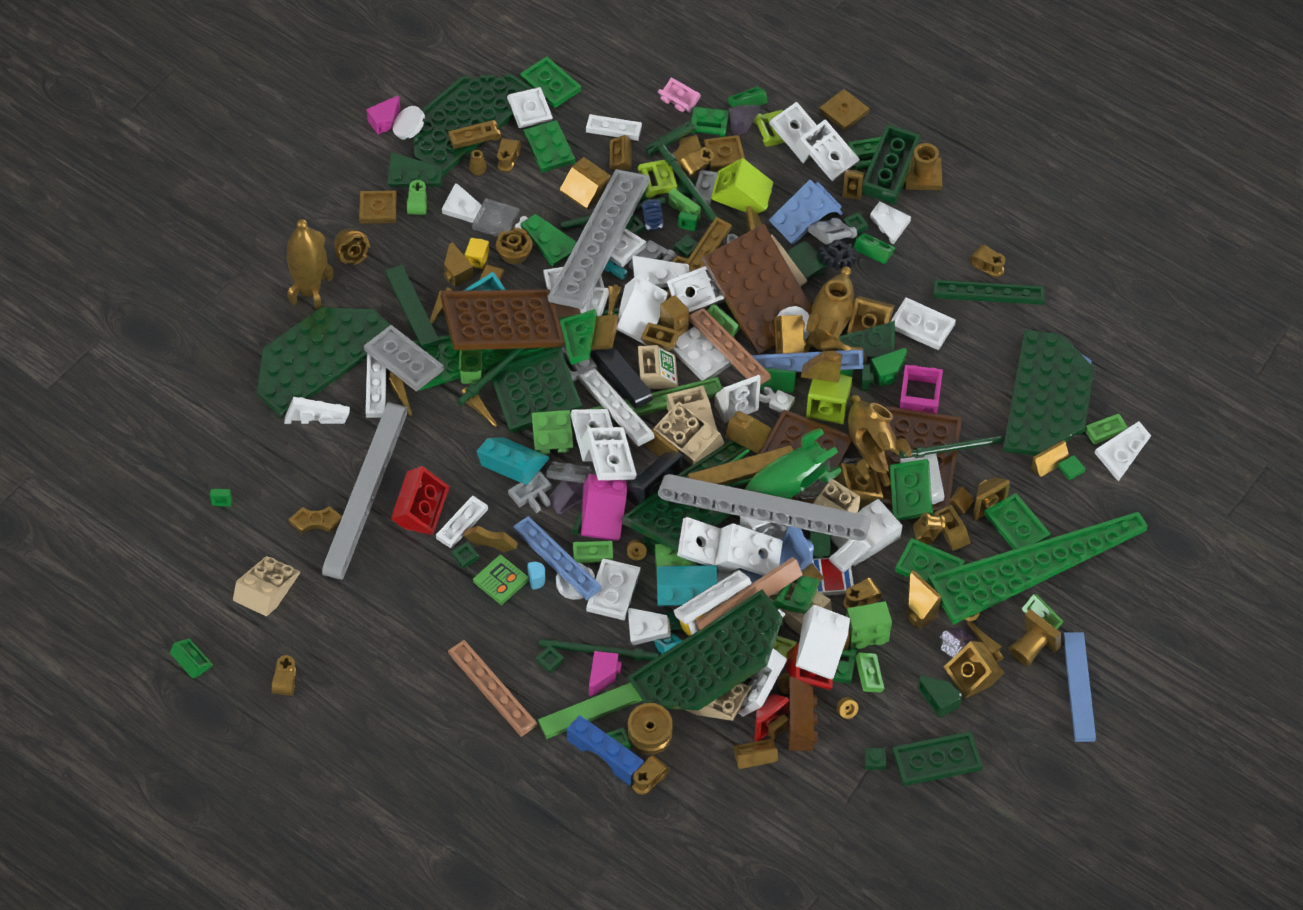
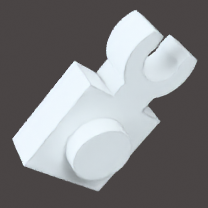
[759,387,795,413]

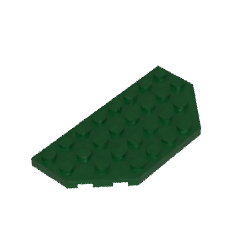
[414,74,533,176]
[257,307,390,418]
[1003,330,1094,456]
[627,589,783,711]

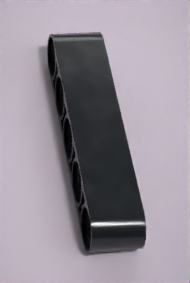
[590,346,653,409]

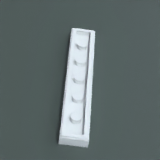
[579,368,654,446]

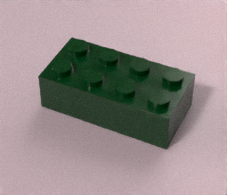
[862,124,921,205]

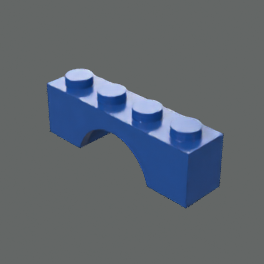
[567,715,644,786]

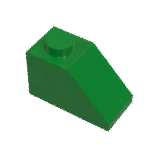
[870,348,907,387]

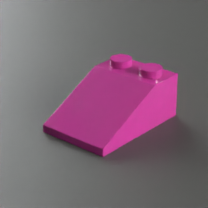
[581,474,627,542]

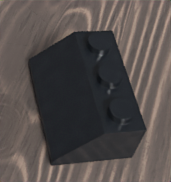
[626,452,682,506]

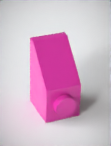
[366,95,400,135]
[589,651,622,696]

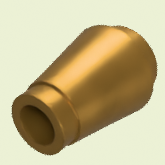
[469,150,487,176]

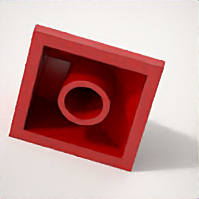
[786,643,833,690]
[754,694,789,741]

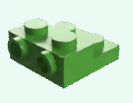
[532,410,573,454]

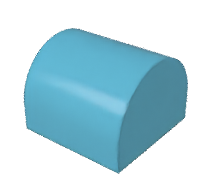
[527,562,545,590]

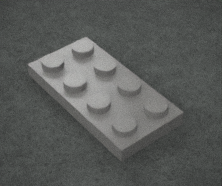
[364,325,444,392]

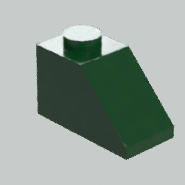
[808,530,830,559]
[917,676,962,718]

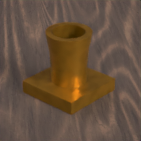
[905,143,942,190]
[1009,609,1061,666]

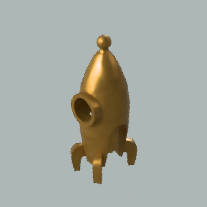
[286,219,333,310]
[804,267,854,353]
[848,395,912,486]

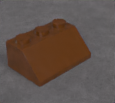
[788,677,818,751]

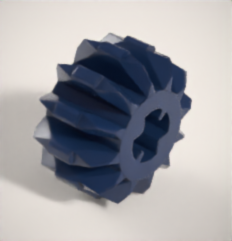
[642,199,664,230]

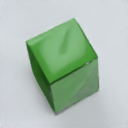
[459,349,482,384]

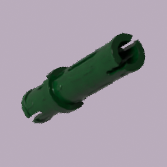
[644,120,696,157]

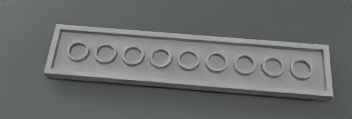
[548,169,650,309]

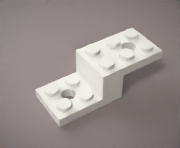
[769,102,860,181]
[667,266,725,313]
[570,409,636,480]
[677,517,783,576]
[738,609,787,716]

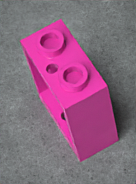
[899,365,943,414]

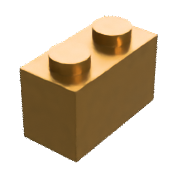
[660,295,689,336]
[774,315,806,354]

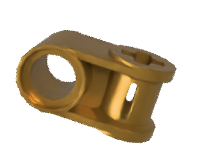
[497,138,521,172]
[679,147,714,178]
[969,245,1005,278]
[913,513,945,545]
[843,578,882,610]
[272,655,296,696]
[633,755,669,795]

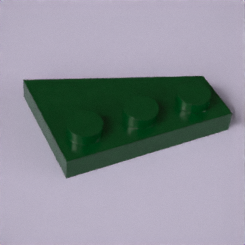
[387,152,443,187]
[838,321,895,358]

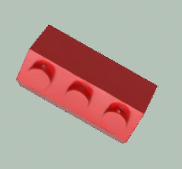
[391,466,450,535]

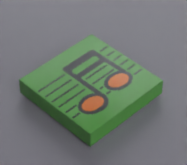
[473,554,529,605]

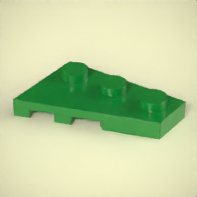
[520,214,577,267]
[560,309,597,365]

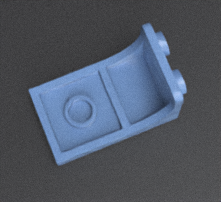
[769,180,843,246]
[738,526,814,584]

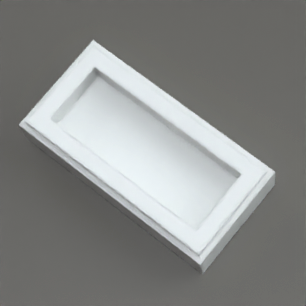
[829,539,871,573]

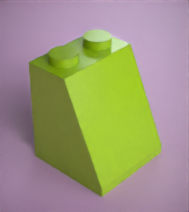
[711,158,773,214]
[806,374,852,424]

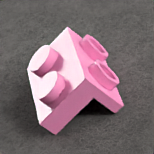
[658,77,701,113]

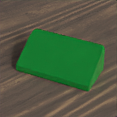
[727,86,768,114]
[853,233,895,264]
[760,368,796,393]
[170,638,213,679]

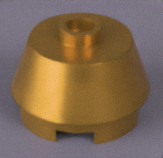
[496,227,532,264]
[334,229,370,265]

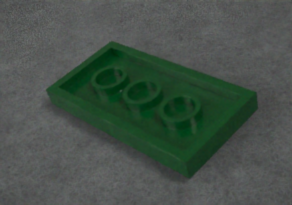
[892,731,983,786]

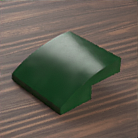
[787,241,829,287]

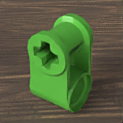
[407,180,427,215]

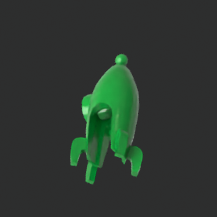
[744,428,842,500]

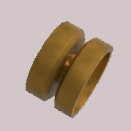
[628,703,672,755]

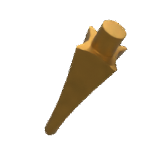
[608,284,621,315]
[430,287,453,325]
[389,372,412,416]
[462,387,498,427]
[967,621,1004,662]

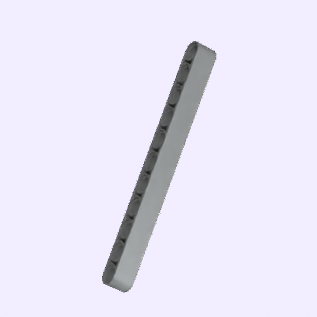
[322,402,407,580]
[658,474,871,541]

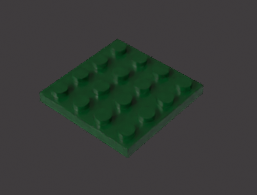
[489,347,583,434]
[622,491,731,552]

